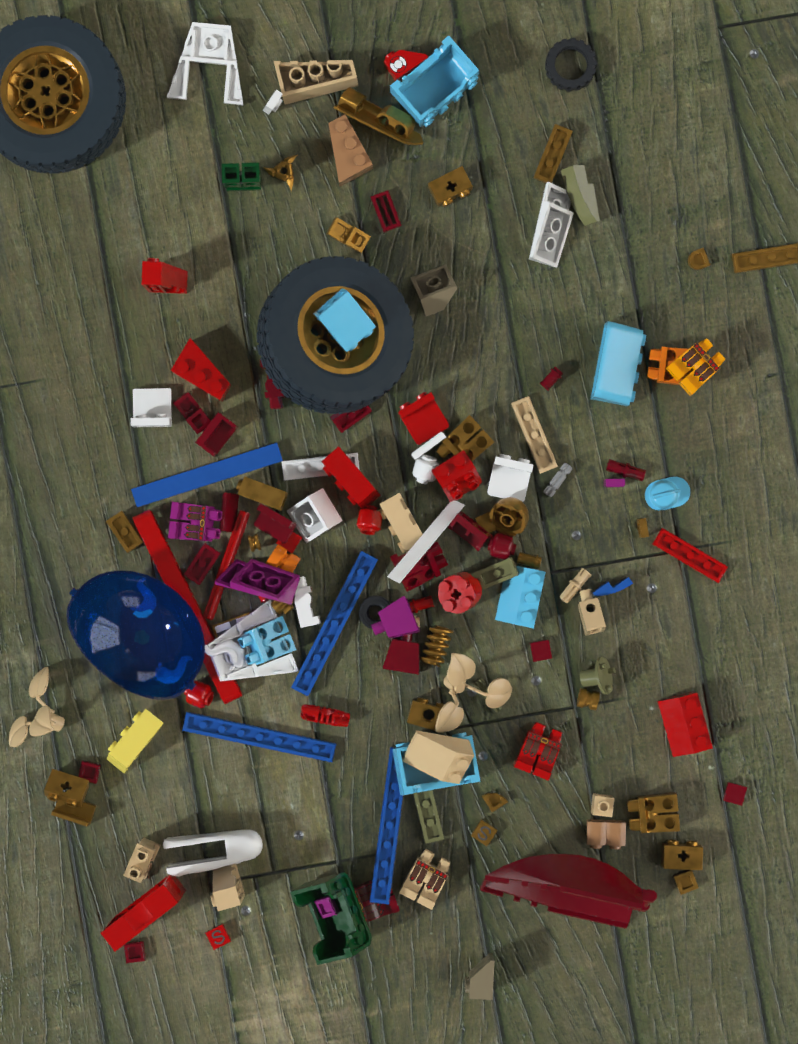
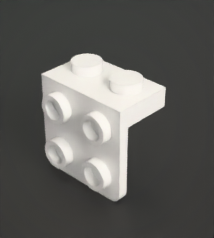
[487,454,533,502]

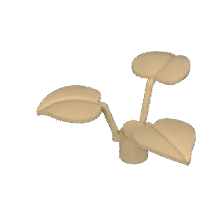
[435,653,512,733]
[9,667,65,747]

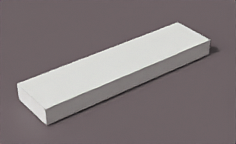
[282,453,360,481]

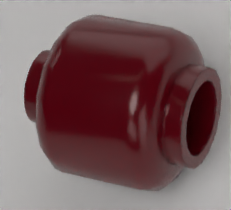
[487,532,517,560]

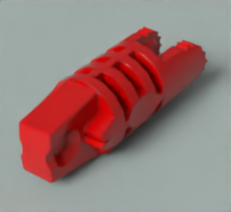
[301,704,350,727]

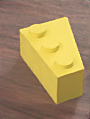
[107,709,163,774]

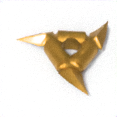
[263,155,297,190]

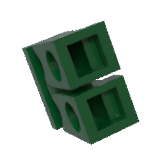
[222,163,261,191]

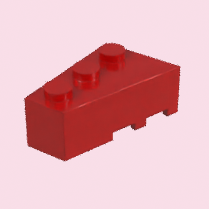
[141,258,188,294]
[170,338,232,402]
[321,446,381,509]

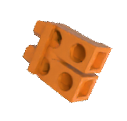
[647,347,693,385]

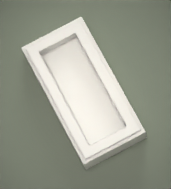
[411,432,446,461]

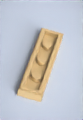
[511,396,558,474]

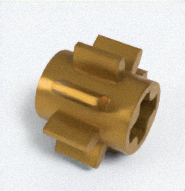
[271,598,295,614]

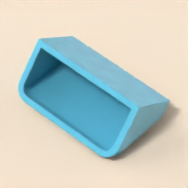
[591,321,646,406]

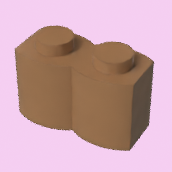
[586,819,626,849]

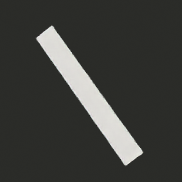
[387,501,465,583]

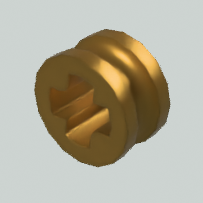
[248,534,262,552]

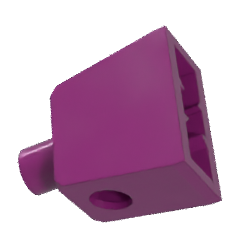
[371,596,420,639]

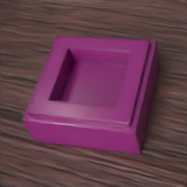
[604,479,625,487]
[314,895,340,919]

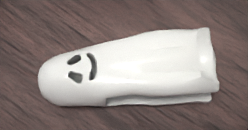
[163,830,263,877]

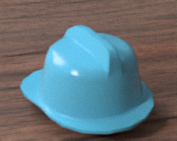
[645,477,690,511]

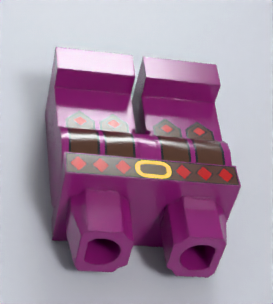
[168,502,223,542]

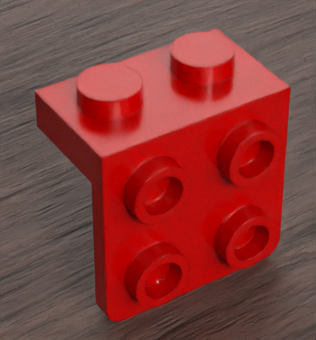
[398,391,449,445]
[431,450,482,502]

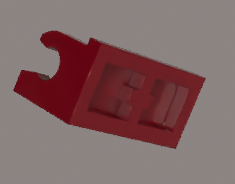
[448,511,492,551]

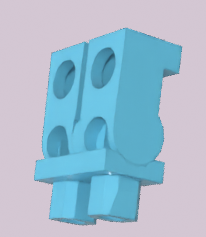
[238,616,296,665]

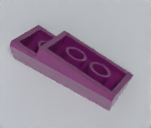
[215,559,300,604]

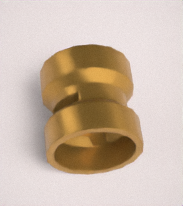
[577,688,600,711]

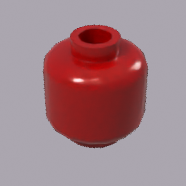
[356,505,383,535]
[184,680,214,708]

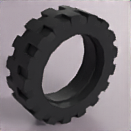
[545,38,597,92]

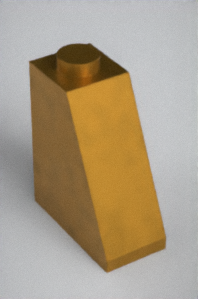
[236,476,288,511]

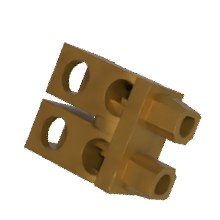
[437,415,494,461]
[627,792,680,833]

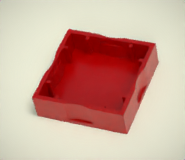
[101,874,186,951]

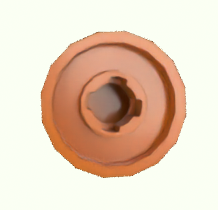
[266,544,301,573]

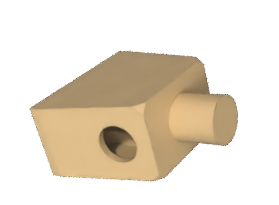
[578,589,606,636]

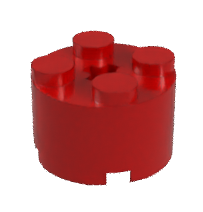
[438,572,482,614]

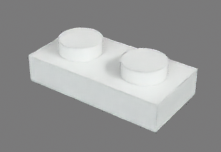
[263,90,283,114]

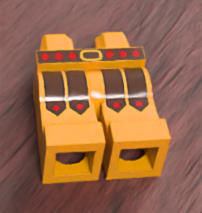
[665,338,725,396]

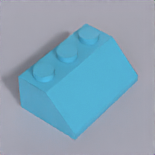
[495,566,546,629]

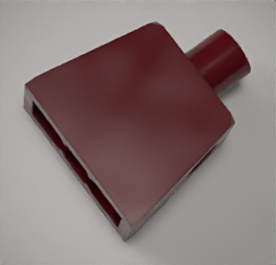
[383,634,419,675]

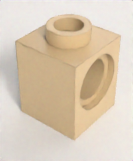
[591,793,614,817]

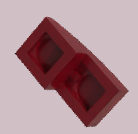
[173,391,211,434]

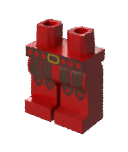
[513,722,562,781]

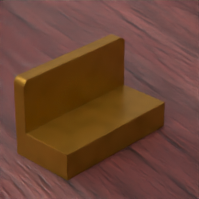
[51,800,97,827]

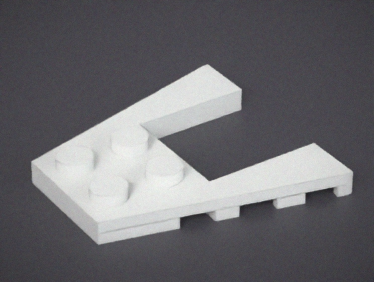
[167,22,243,105]
[207,600,299,682]

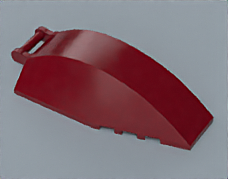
[480,854,657,929]

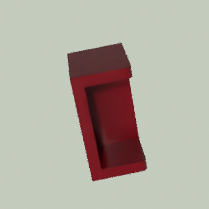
[195,412,238,457]

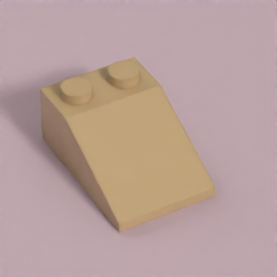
[402,730,474,784]

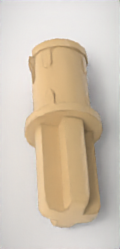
[560,568,592,603]

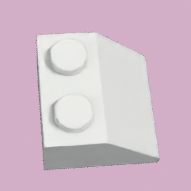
[287,488,343,543]

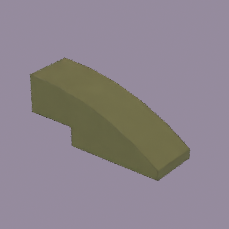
[561,165,600,226]

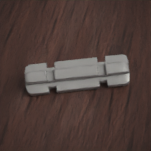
[544,463,572,497]

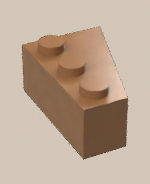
[328,114,373,187]

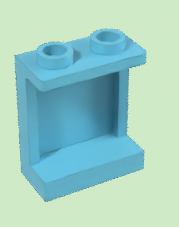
[313,288,376,352]

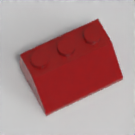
[657,691,713,757]

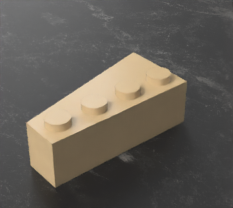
[274,60,358,105]

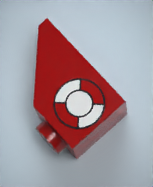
[384,50,428,81]

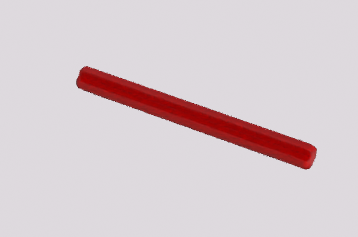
[203,510,250,620]

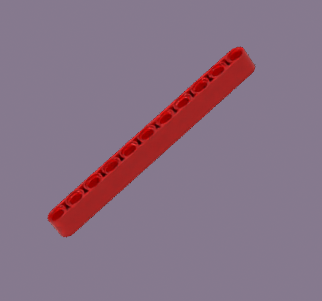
[133,509,243,705]

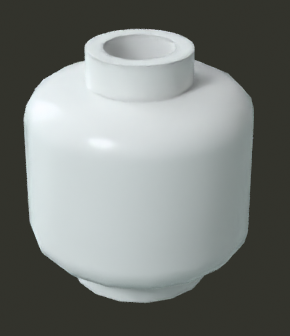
[412,455,439,484]

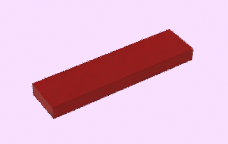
[652,528,728,583]

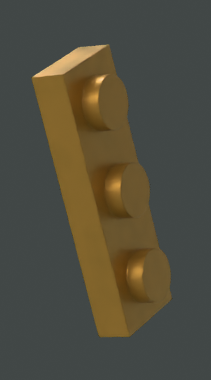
[533,124,573,183]

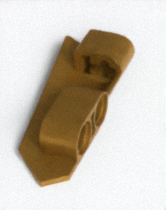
[334,87,423,145]

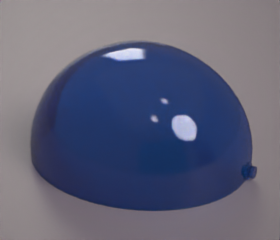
[66,571,205,700]

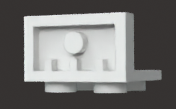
[131,388,172,427]

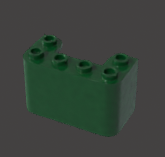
[290,872,372,965]

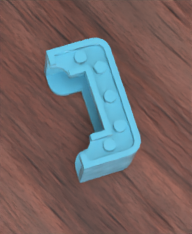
[390,36,479,127]
[392,732,480,795]

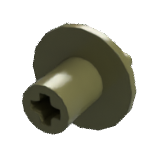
[580,656,616,695]

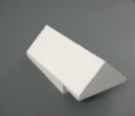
[529,182,574,268]

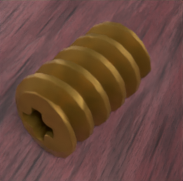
[420,625,454,667]

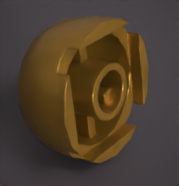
[489,497,529,537]

